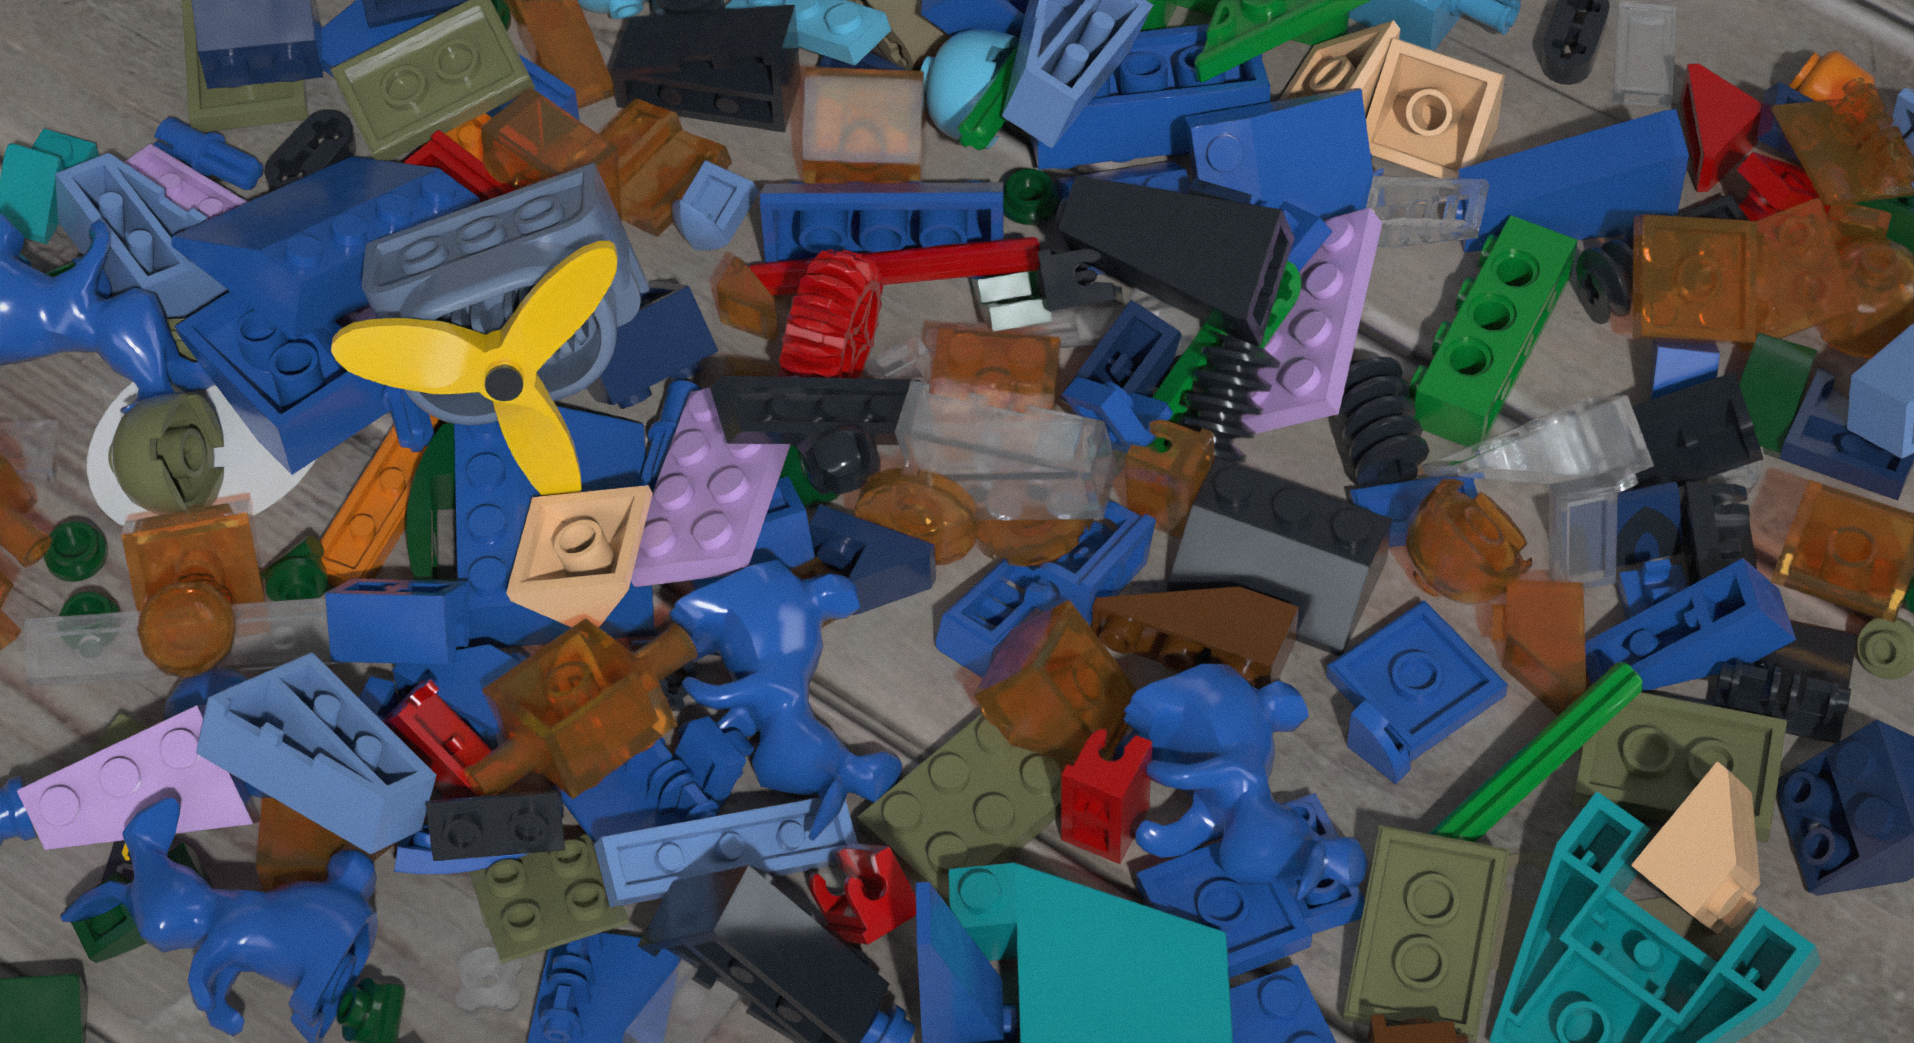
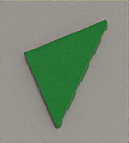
[1194,0,1371,83]

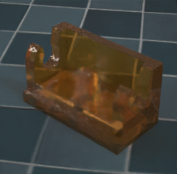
[1124,420,1214,539]

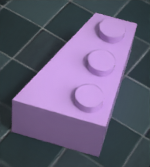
[17,705,261,850]

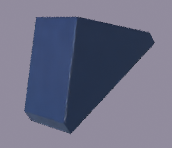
[1059,299,1182,407]

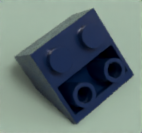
[1777,719,1914,896]

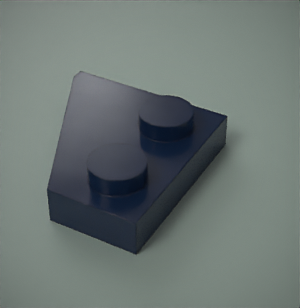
[1780,367,1914,501]

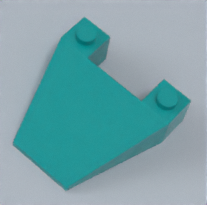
[1489,791,1821,1043]
[949,863,1234,1043]

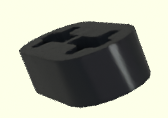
[1540,0,1610,85]
[264,110,357,193]

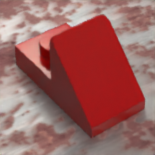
[1737,152,1842,250]

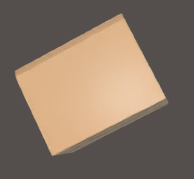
[1279,20,1400,118]
[1366,38,1505,184]
[506,485,653,636]

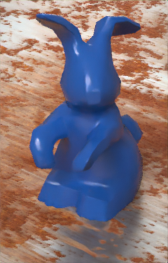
[0,212,215,413]
[667,559,902,840]
[1112,664,1368,900]
[60,797,378,1043]

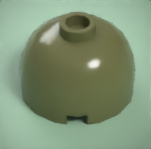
[108,392,224,516]

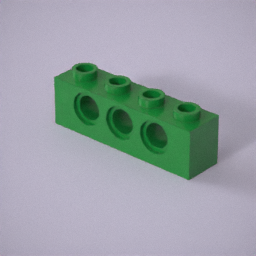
[1408,215,1578,452]

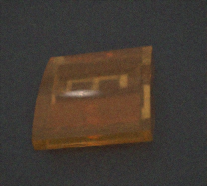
[561,98,732,237]

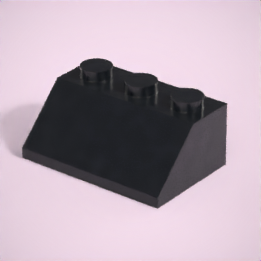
[1167,457,1392,656]

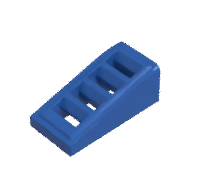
[935,551,1043,677]

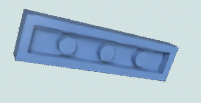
[594,798,858,908]

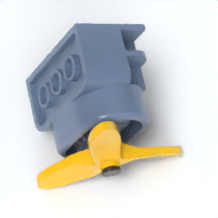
[331,162,649,496]

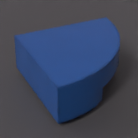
[1347,699,1411,784]

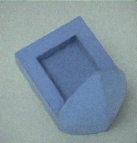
[671,160,760,251]

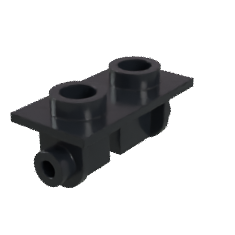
[425,787,565,861]

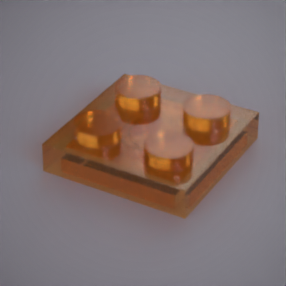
[1632,214,1757,345]

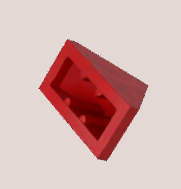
[1680,63,1762,192]

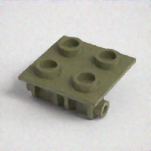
[469,834,629,964]

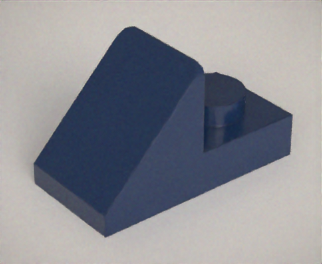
[809,504,936,615]

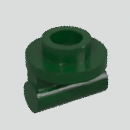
[262,535,329,608]
[337,977,406,1043]

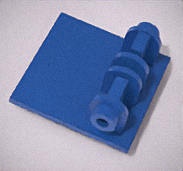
[553,729,720,844]
[527,933,681,1043]

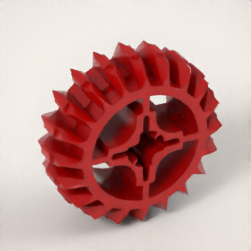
[778,249,883,378]

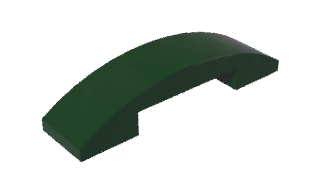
[406,423,465,650]

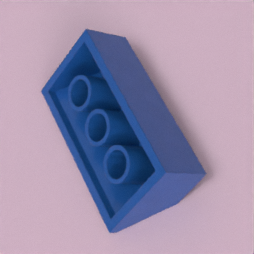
[1030,24,1270,170]
[760,181,1004,263]

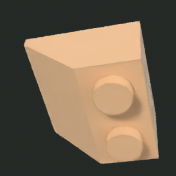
[1631,761,1760,934]

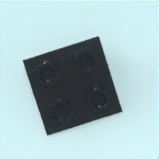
[1713,622,1857,744]

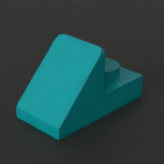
[0,128,99,245]

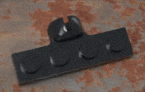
[710,375,938,495]

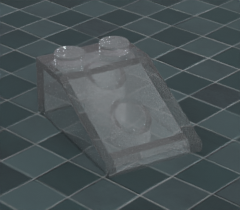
[1422,395,1654,496]

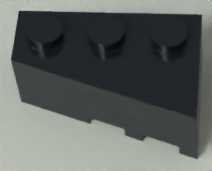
[612,5,801,133]
[637,865,890,1043]

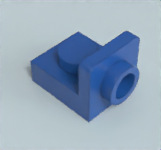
[1062,376,1173,457]

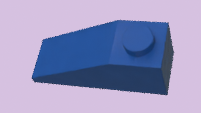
[1579,558,1796,692]

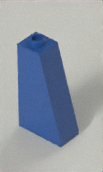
[1446,109,1689,253]

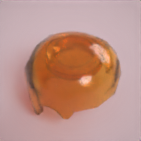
[137,581,238,678]

